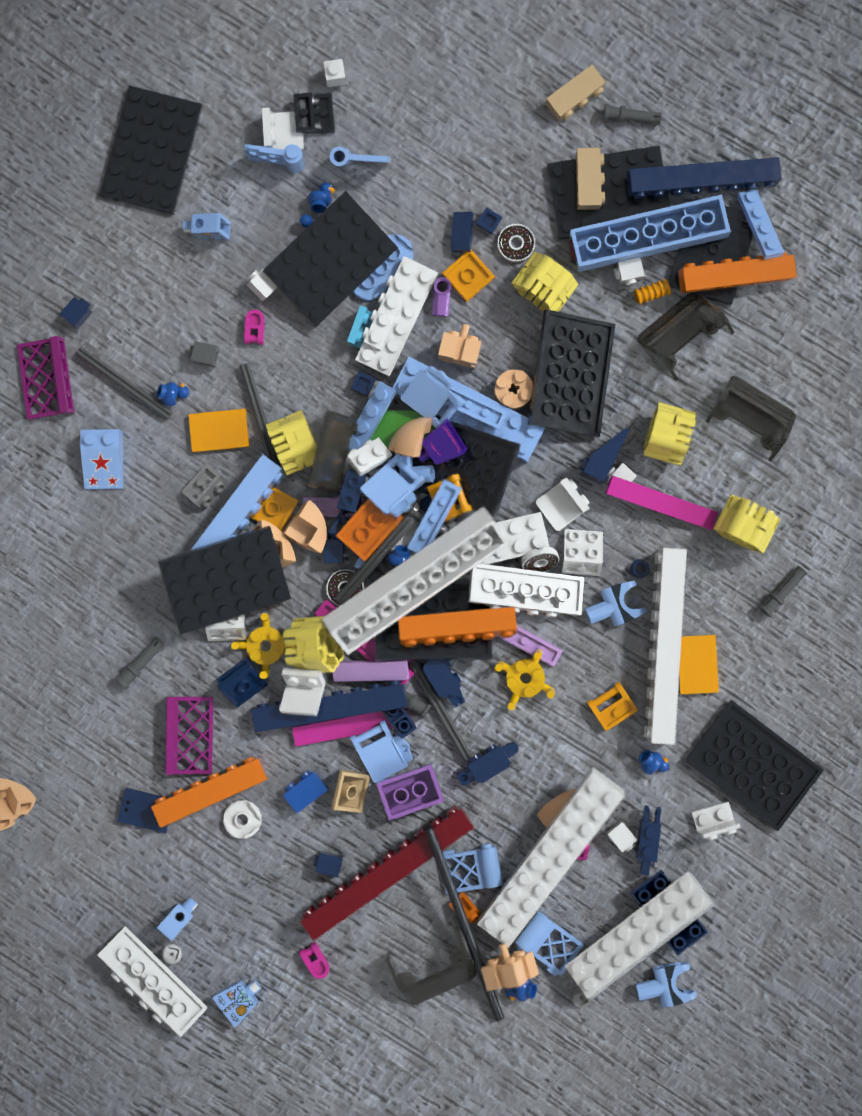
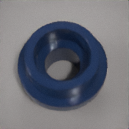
[630,559,650,578]

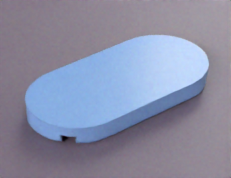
[353,235,413,301]

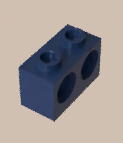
[337,470,367,513]

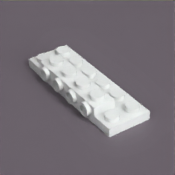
[355,256,438,377]
[468,564,584,618]
[97,926,208,1037]

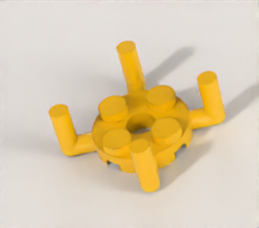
[231,613,297,679]
[495,649,555,710]

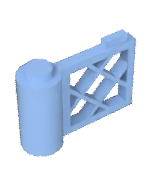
[244,144,305,173]
[330,146,391,167]
[443,843,503,894]
[515,911,584,976]

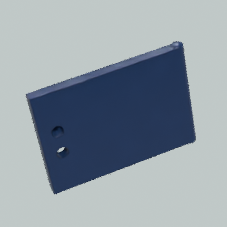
[117,787,169,833]

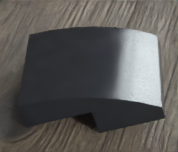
[293,92,335,133]

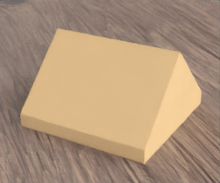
[331,768,370,813]

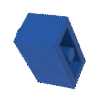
[283,770,329,813]

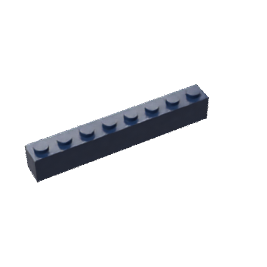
[626,157,782,199]
[251,681,409,732]

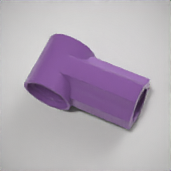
[432,277,451,317]

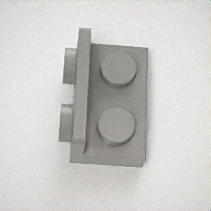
[181,463,229,511]

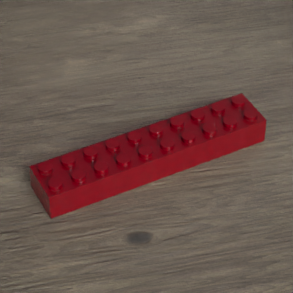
[300,805,474,941]

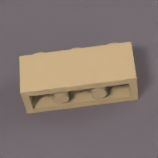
[545,65,606,121]
[576,148,605,210]

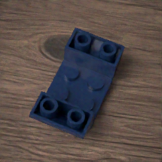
[630,869,708,956]

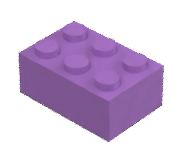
[376,763,444,821]

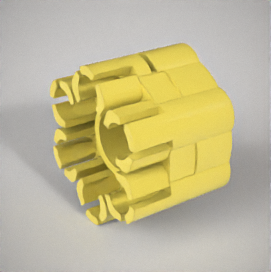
[511,252,579,312]
[643,402,696,466]
[266,410,323,476]
[713,494,781,554]
[283,616,344,673]

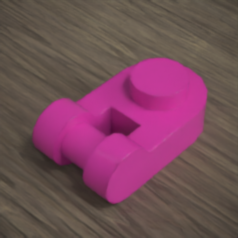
[244,310,265,345]
[299,941,330,979]

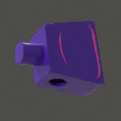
[419,418,467,465]

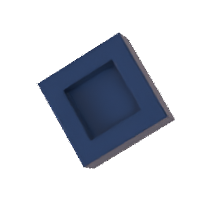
[476,207,503,235]
[351,371,376,397]

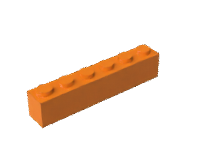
[678,252,797,293]
[398,607,517,647]
[151,756,268,828]

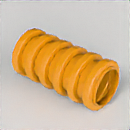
[634,279,671,305]

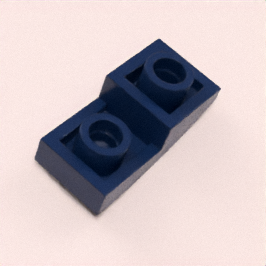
[451,212,474,253]
[382,708,417,739]

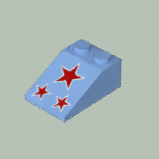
[80,429,123,489]

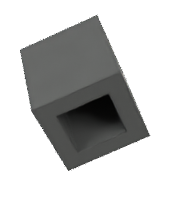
[189,341,219,367]

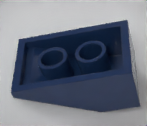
[579,428,630,485]

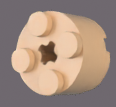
[494,370,533,411]

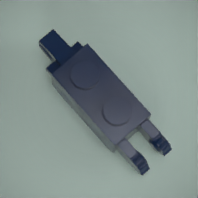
[423,661,465,707]
[457,742,519,785]
[635,805,662,876]

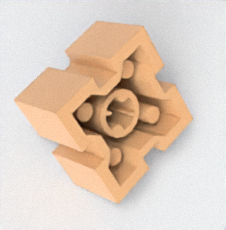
[438,324,482,369]
[481,944,539,991]

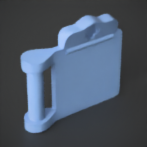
[401,366,465,428]
[360,454,426,517]
[350,720,413,783]

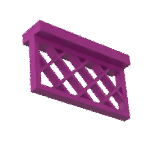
[17,336,75,420]
[165,696,213,775]

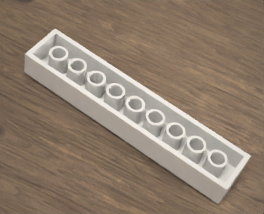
[322,507,509,654]
[644,548,687,745]
[477,768,625,948]

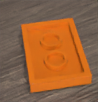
[336,499,404,561]

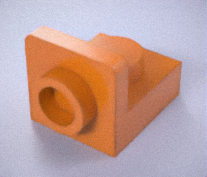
[449,892,482,924]

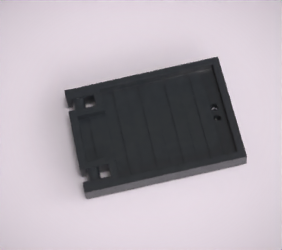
[668,197,753,306]

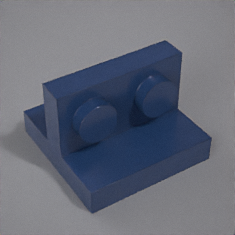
[216,657,268,708]

